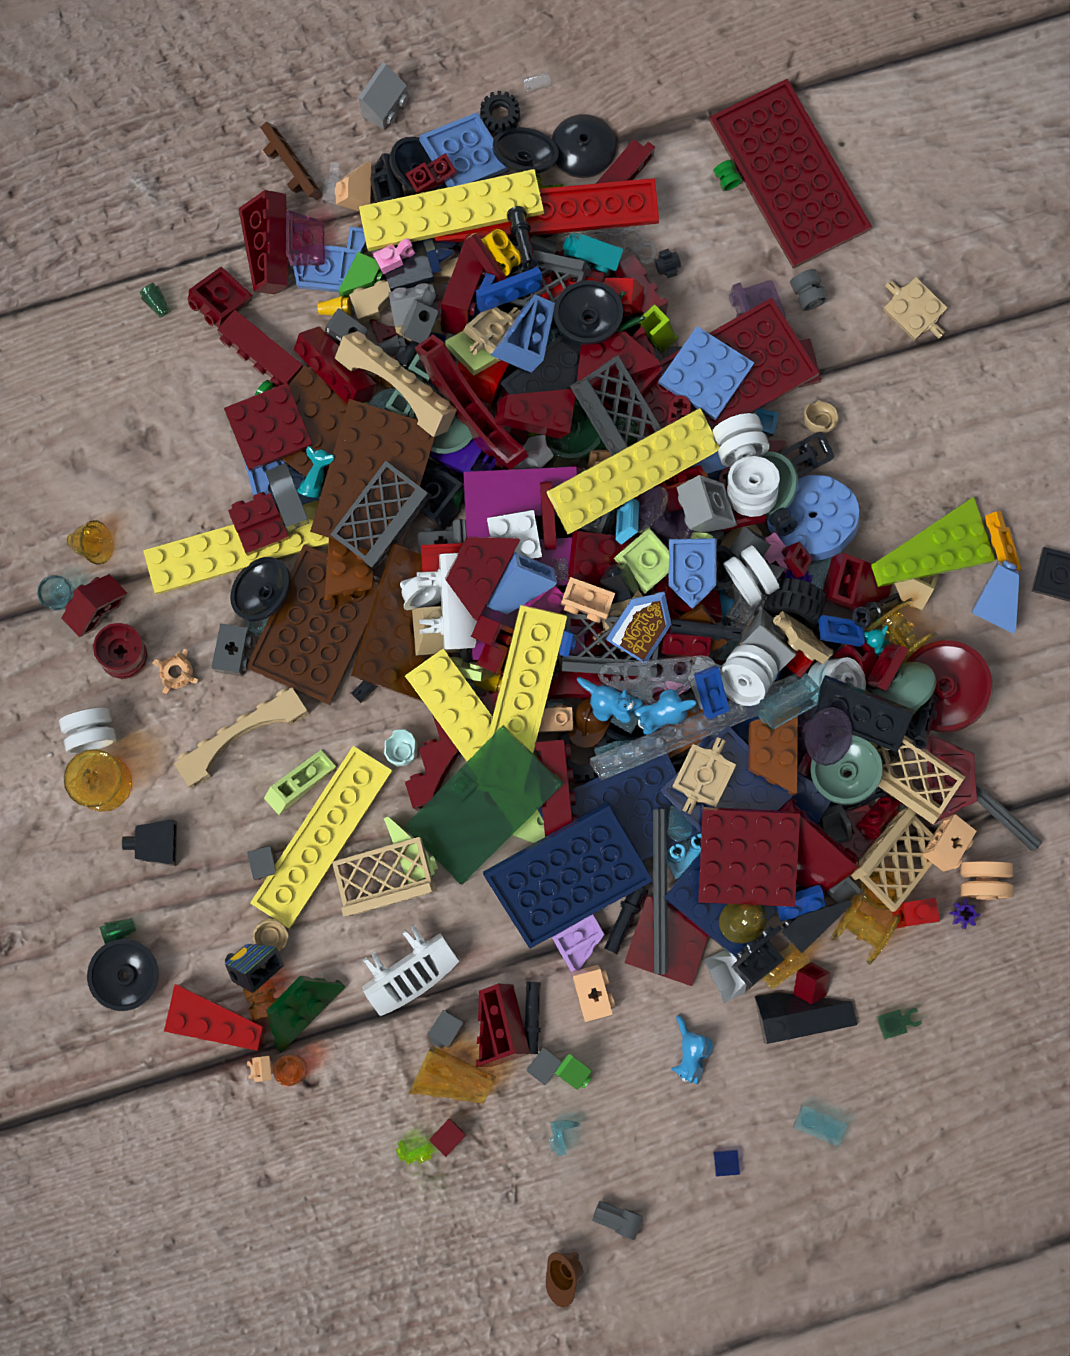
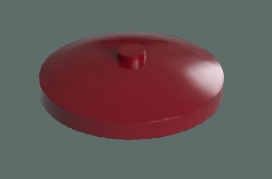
[906,640,993,732]

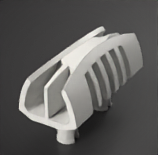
[417,553,479,649]
[362,925,459,1016]

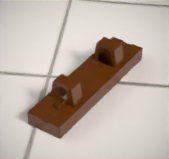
[260,122,324,200]

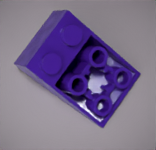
[429,438,496,477]

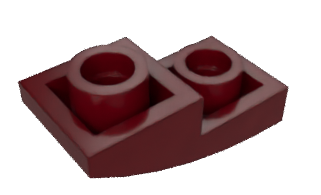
[406,153,458,194]

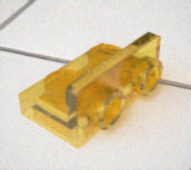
[762,944,810,990]

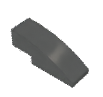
[265,463,310,532]

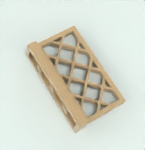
[874,735,966,824]
[850,807,933,912]
[332,837,438,917]

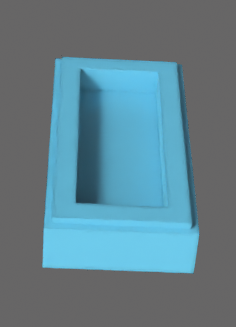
[616,498,639,544]

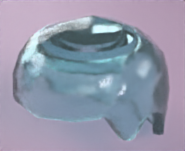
[37,575,75,611]

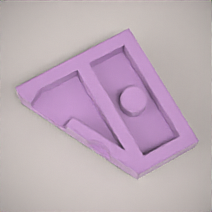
[552,914,604,972]

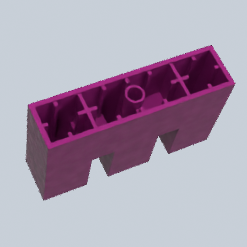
[464,467,589,660]

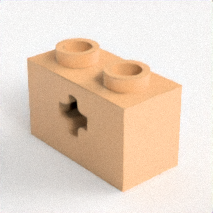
[922,814,977,872]
[571,965,615,1022]

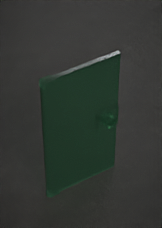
[403,725,564,885]

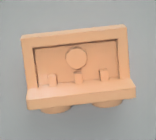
[560,577,615,623]
[538,705,573,733]

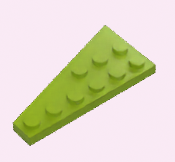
[871,497,995,587]

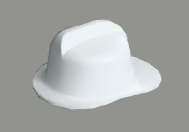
[400,576,441,610]

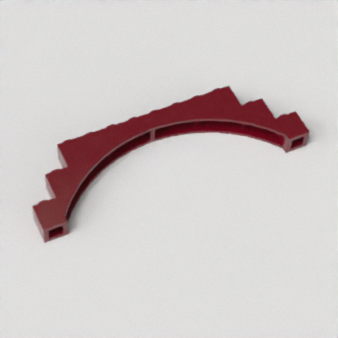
[405,653,672,811]

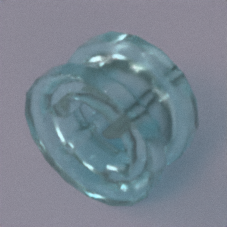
[247,619,267,635]

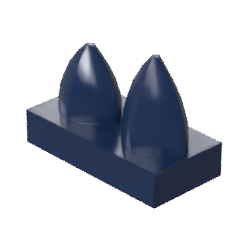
[423,238,457,273]

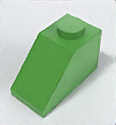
[338,252,385,298]
[555,1053,593,1090]

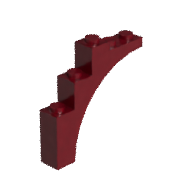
[415,335,528,470]

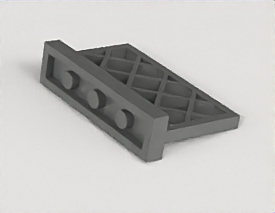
[501,246,592,314]
[570,355,661,456]
[330,461,432,569]
[561,612,659,677]

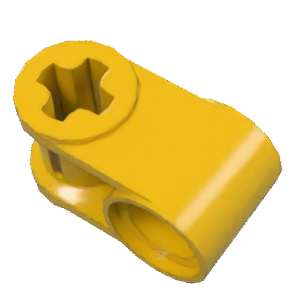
[481,229,522,276]

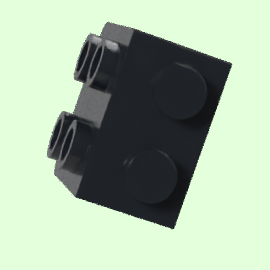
[731,925,785,989]

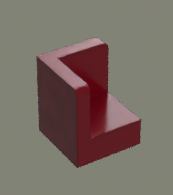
[793,962,830,1004]
[429,1118,467,1157]

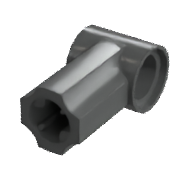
[592,1201,644,1240]

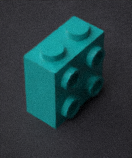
[563,233,623,274]

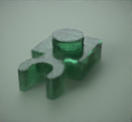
[876,1008,922,1040]

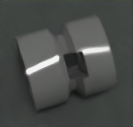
[790,269,829,311]

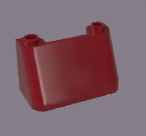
[779,797,860,894]

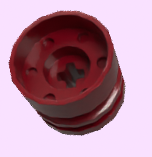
[93,623,148,679]

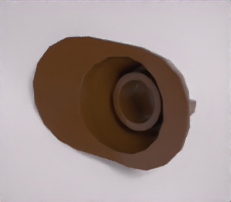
[568,698,613,748]
[546,1252,584,1307]

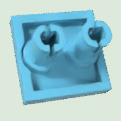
[667,834,701,880]

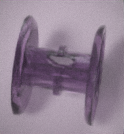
[636,486,693,549]
[791,701,852,766]

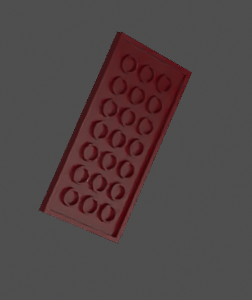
[709,79,872,268]
[623,297,819,437]

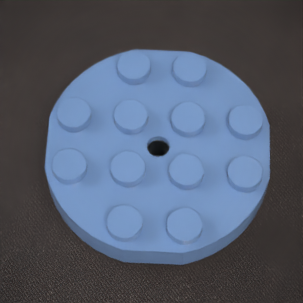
[767,475,860,561]

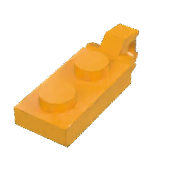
[985,511,1022,572]

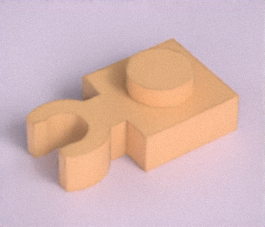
[247,1056,273,1082]

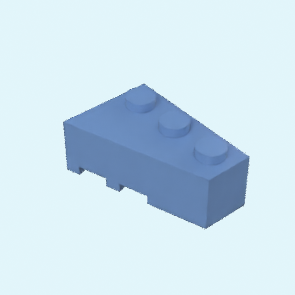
[491,295,555,373]

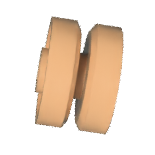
[960,862,1014,900]

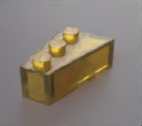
[408,1046,496,1104]

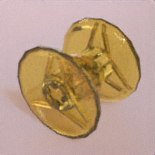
[865,598,938,659]
[64,749,132,812]
[830,890,901,965]

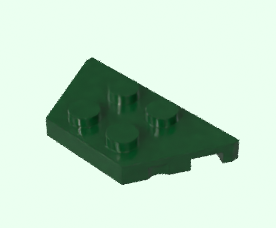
[266,976,345,1053]

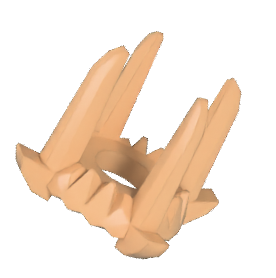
[153,649,198,694]

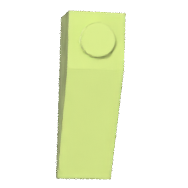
[264,750,336,815]
[384,817,438,884]

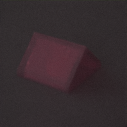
[286,210,325,266]

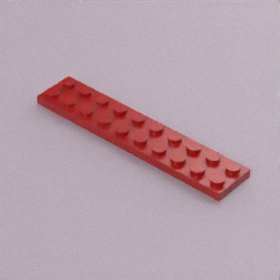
[435,178,659,243]

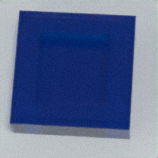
[713,1150,740,1177]

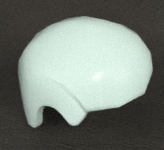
[384,729,419,766]

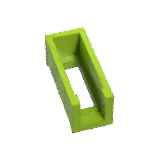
[639,305,678,353]

